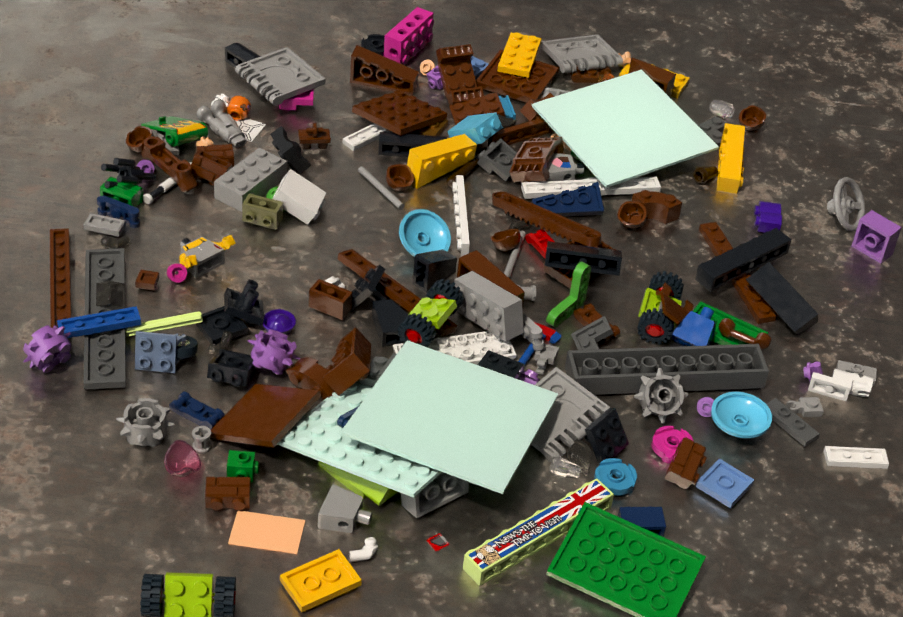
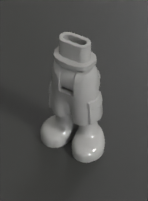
[196,99,247,148]

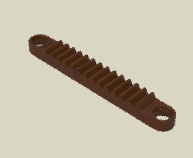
[492,192,601,247]

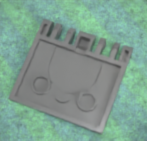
[541,34,623,73]
[235,47,326,106]
[531,367,610,464]

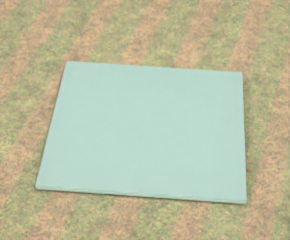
[532,70,719,188]
[341,340,558,494]
[277,380,442,498]

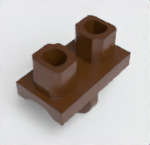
[298,123,331,149]

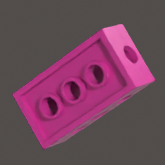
[384,7,434,65]

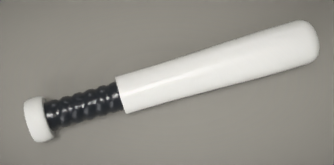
[143,162,192,204]

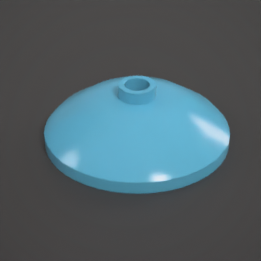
[399,209,451,257]
[711,392,772,438]

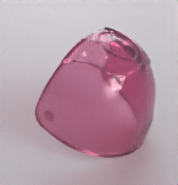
[164,440,201,477]

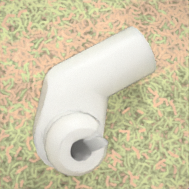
[349,537,378,562]

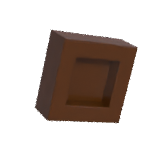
[135,270,160,290]

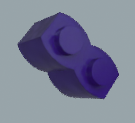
[754,201,782,233]

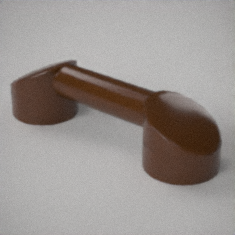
[719,318,771,350]

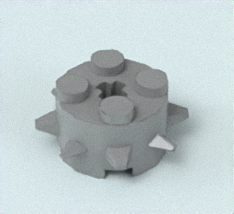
[634,368,688,423]
[116,398,175,447]

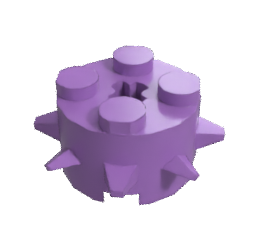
[23,325,72,373]
[247,329,300,375]

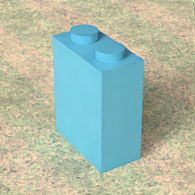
[447,112,503,144]

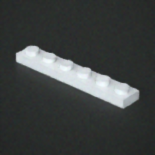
[452,175,470,257]

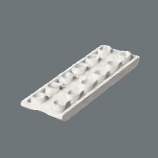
[393,331,516,365]

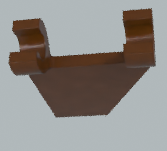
[656,283,694,324]

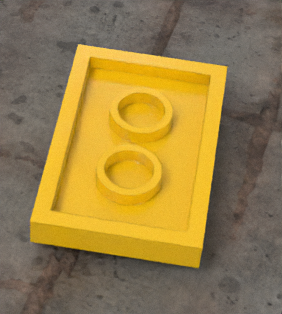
[280,549,362,612]

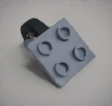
[135,331,198,373]

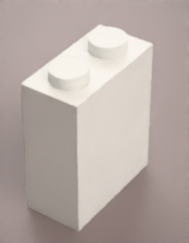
[272,169,326,225]

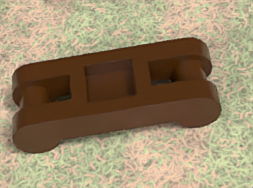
[570,66,613,83]
[574,303,620,343]

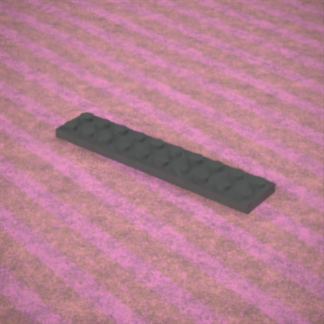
[83,248,126,389]

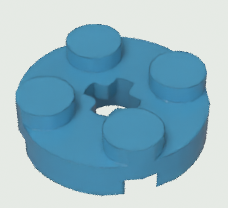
[594,458,637,495]

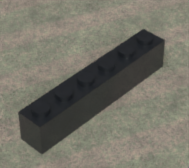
[695,228,792,292]

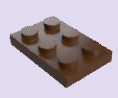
[449,92,505,125]

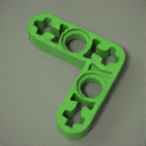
[546,262,591,328]

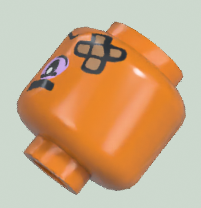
[227,96,251,121]

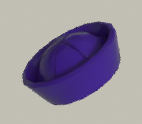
[262,309,296,335]

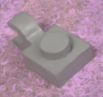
[534,343,559,375]

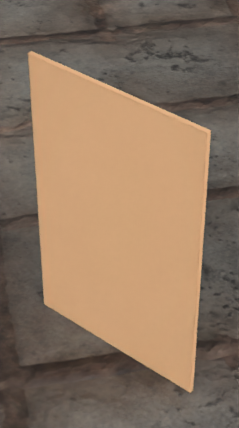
[228,510,305,554]

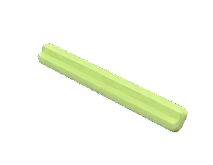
[125,311,203,337]

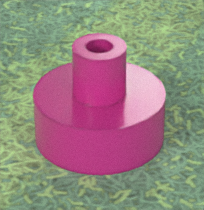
[167,263,187,283]

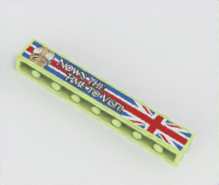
[463,478,614,586]

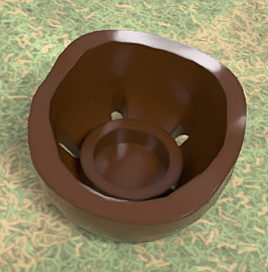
[739,105,766,131]
[126,126,154,153]
[386,164,414,191]
[617,201,647,229]
[491,229,521,251]

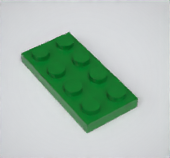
[693,301,769,345]

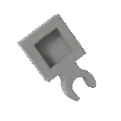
[786,397,824,417]

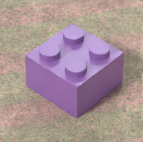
[852,210,902,264]

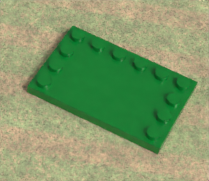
[546,502,706,617]

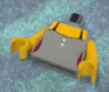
[179,235,236,278]

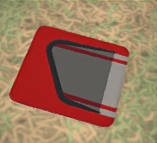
[426,533,449,551]

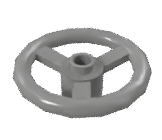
[827,177,865,232]

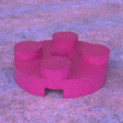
[651,426,693,463]

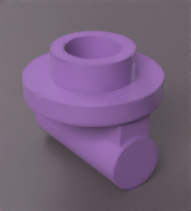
[137,160,154,173]
[804,361,823,382]
[518,369,540,385]
[697,397,714,417]

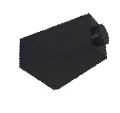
[413,249,457,293]
[372,299,408,347]

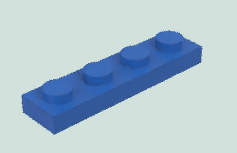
[57,306,141,338]

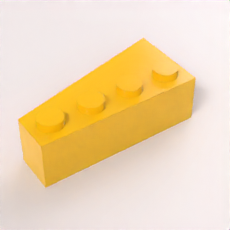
[717,123,745,194]
[407,134,477,189]

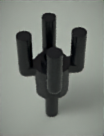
[101,158,156,188]

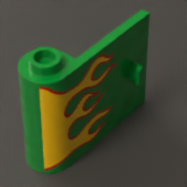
[141,116,208,147]

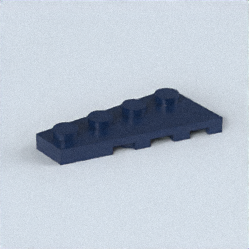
[531,182,604,217]

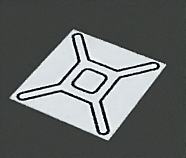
[236,118,266,142]

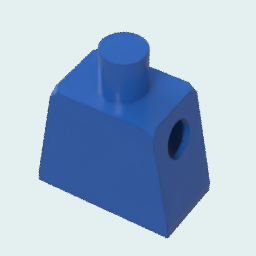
[672,307,716,346]

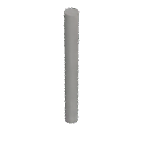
[358,166,405,210]
[504,231,526,278]

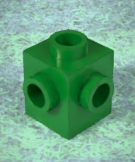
[227,450,259,482]

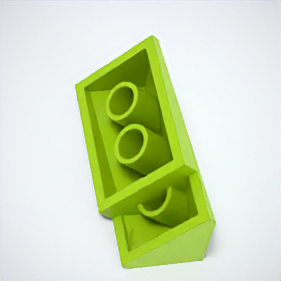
[318,461,398,506]

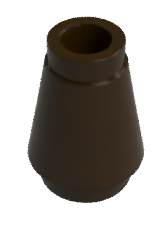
[693,166,718,184]

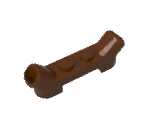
[141,136,198,193]

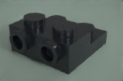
[207,349,256,387]

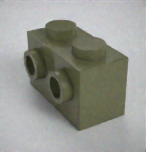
[242,194,283,230]

